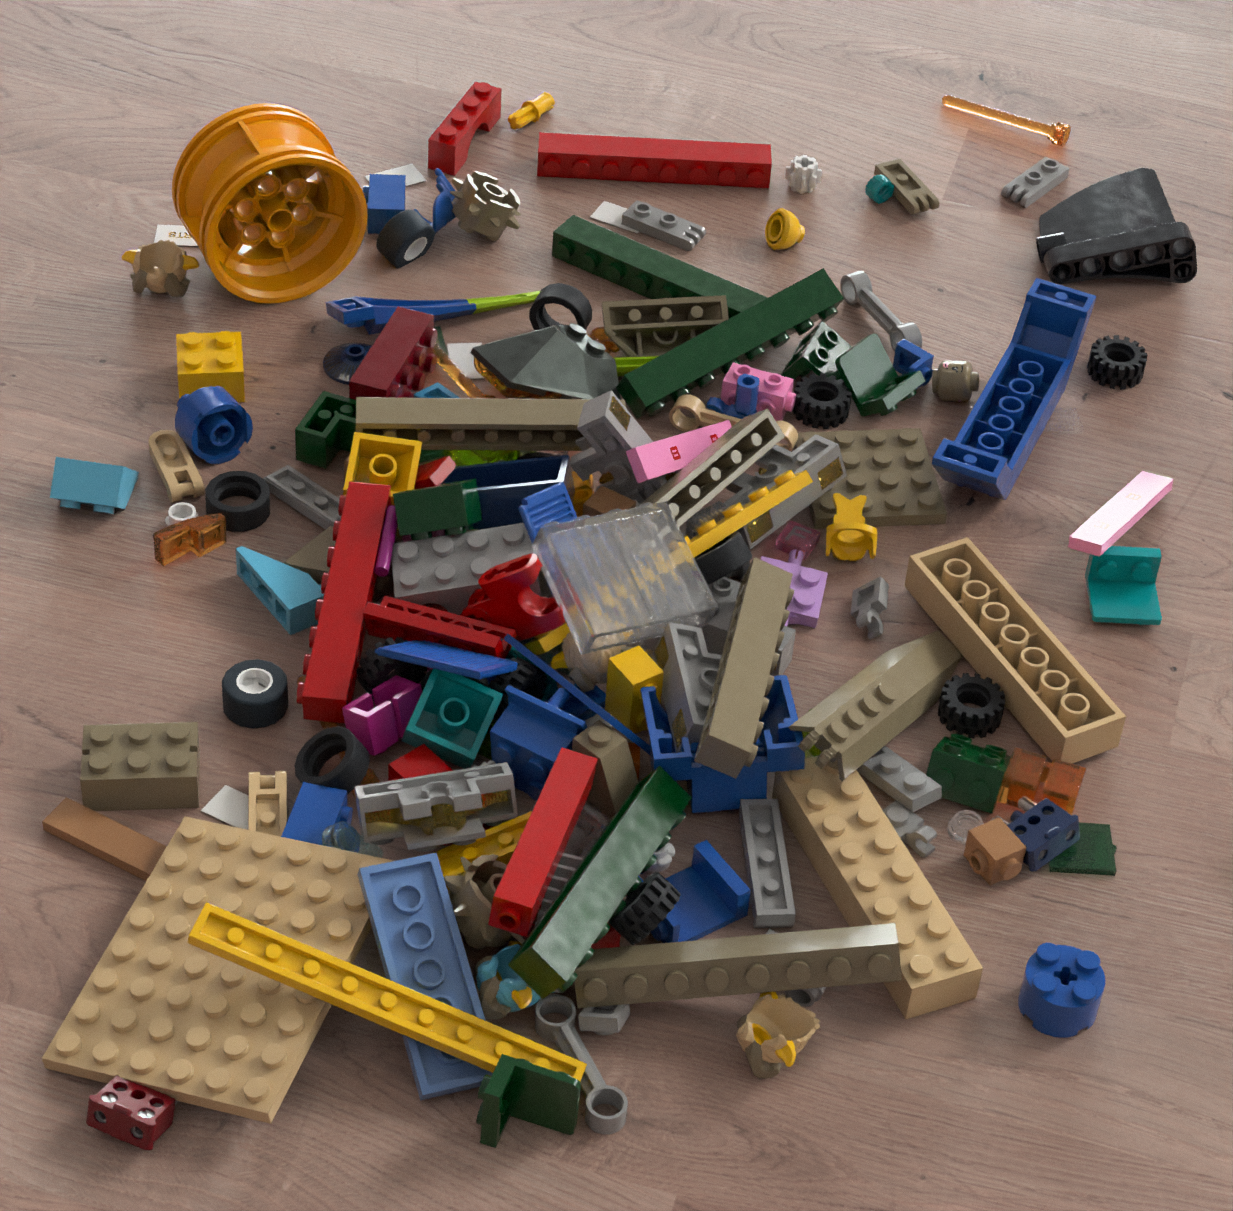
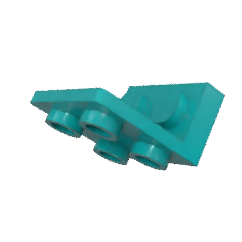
[1085,546,1162,625]

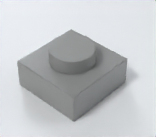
[578,1004,630,1035]

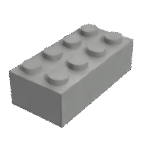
[391,523,541,615]

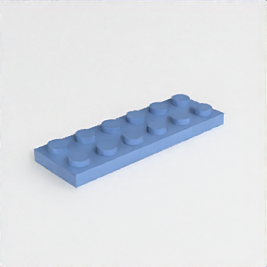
[357,853,493,1101]

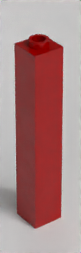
[488,747,598,937]

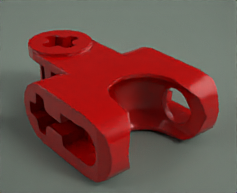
[460,553,572,641]

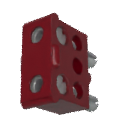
[86,1075,179,1151]

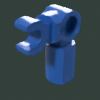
[706,374,760,419]

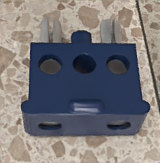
[991,796,1080,872]

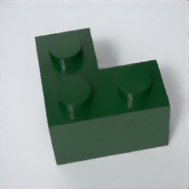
[295,391,356,469]
[393,479,483,540]

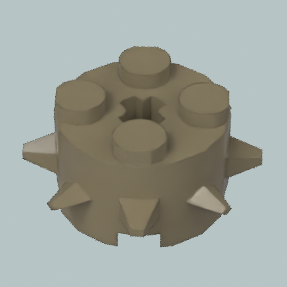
[450,171,521,241]
[444,854,538,949]

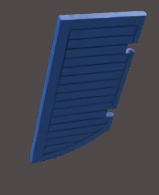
[504,634,650,755]

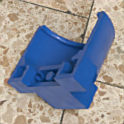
[641,675,805,813]

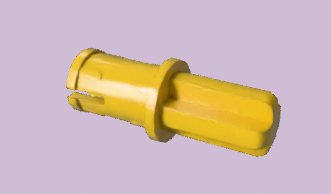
[508,92,555,130]

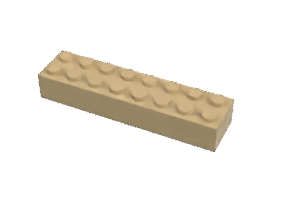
[904,537,1126,769]
[772,756,983,1019]

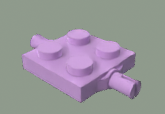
[760,549,828,628]

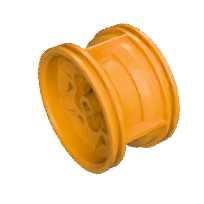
[172,103,368,303]

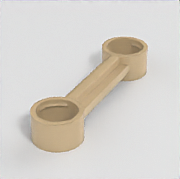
[669,394,798,452]

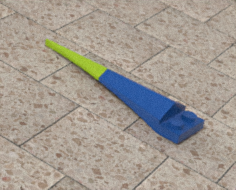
[325,291,540,335]

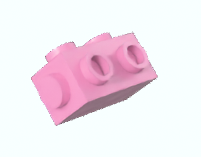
[721,363,797,421]

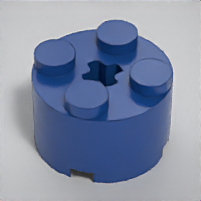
[175,386,253,464]
[1018,943,1106,1038]

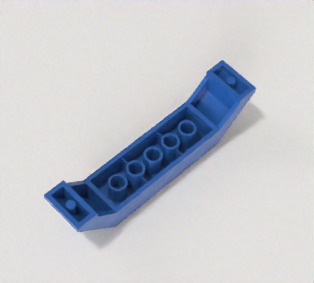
[932,278,1096,500]

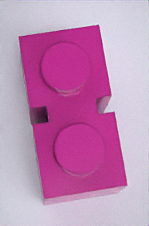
[342,675,422,756]

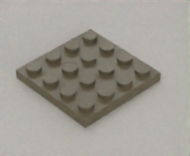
[794,428,947,529]

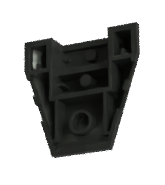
[470,323,621,400]

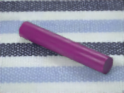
[374,505,398,577]

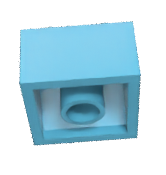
[50,457,139,514]

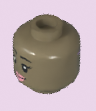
[932,361,979,402]

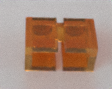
[998,747,1086,815]

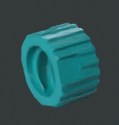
[865,174,894,204]

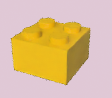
[176,331,245,403]

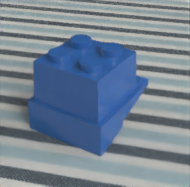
[490,685,588,801]

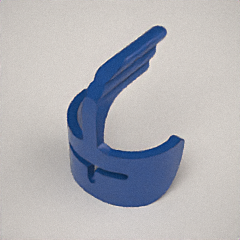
[414,168,456,234]

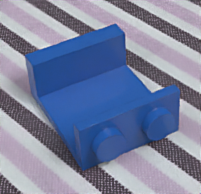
[626,840,751,943]

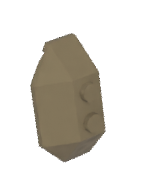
[601,295,729,357]

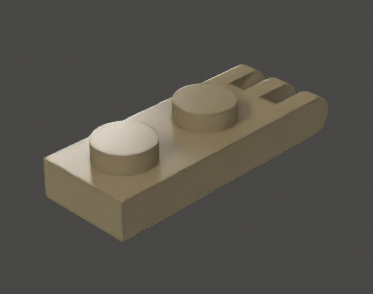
[874,159,939,215]

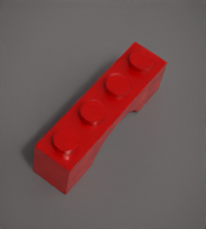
[428,81,502,176]

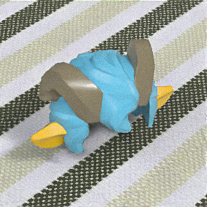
[474,941,555,1019]

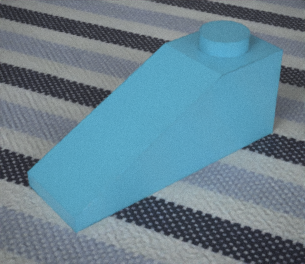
[236,546,324,635]

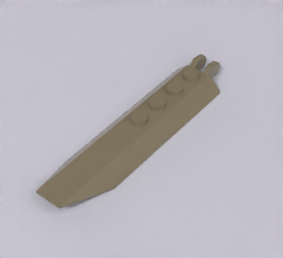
[789,630,963,781]

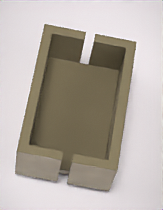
[80,722,200,811]

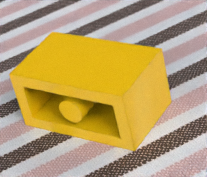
[605,645,664,734]

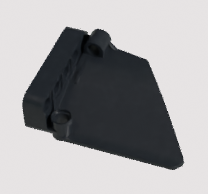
[1036,168,1197,284]

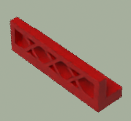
[363,596,517,659]

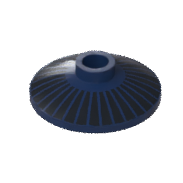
[323,343,372,385]

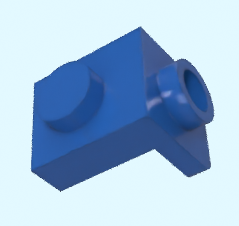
[893,339,934,390]

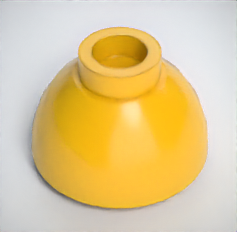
[765,208,805,250]

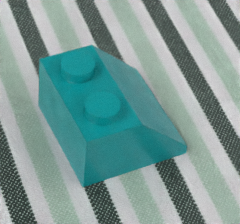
[401,669,503,769]

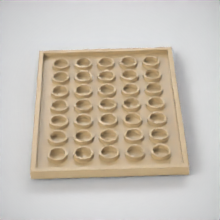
[42,816,393,1124]

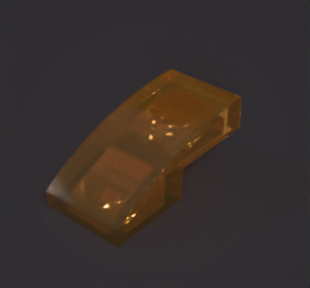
[153,513,227,566]

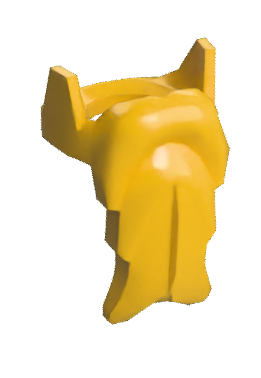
[826,493,877,561]

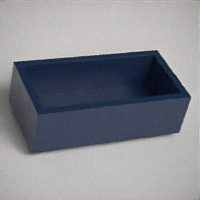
[441,455,575,530]

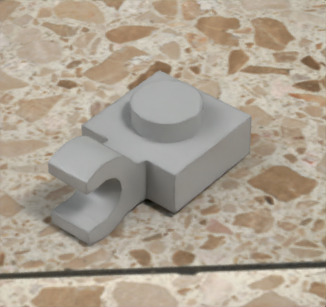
[851,576,889,640]
[883,800,937,858]

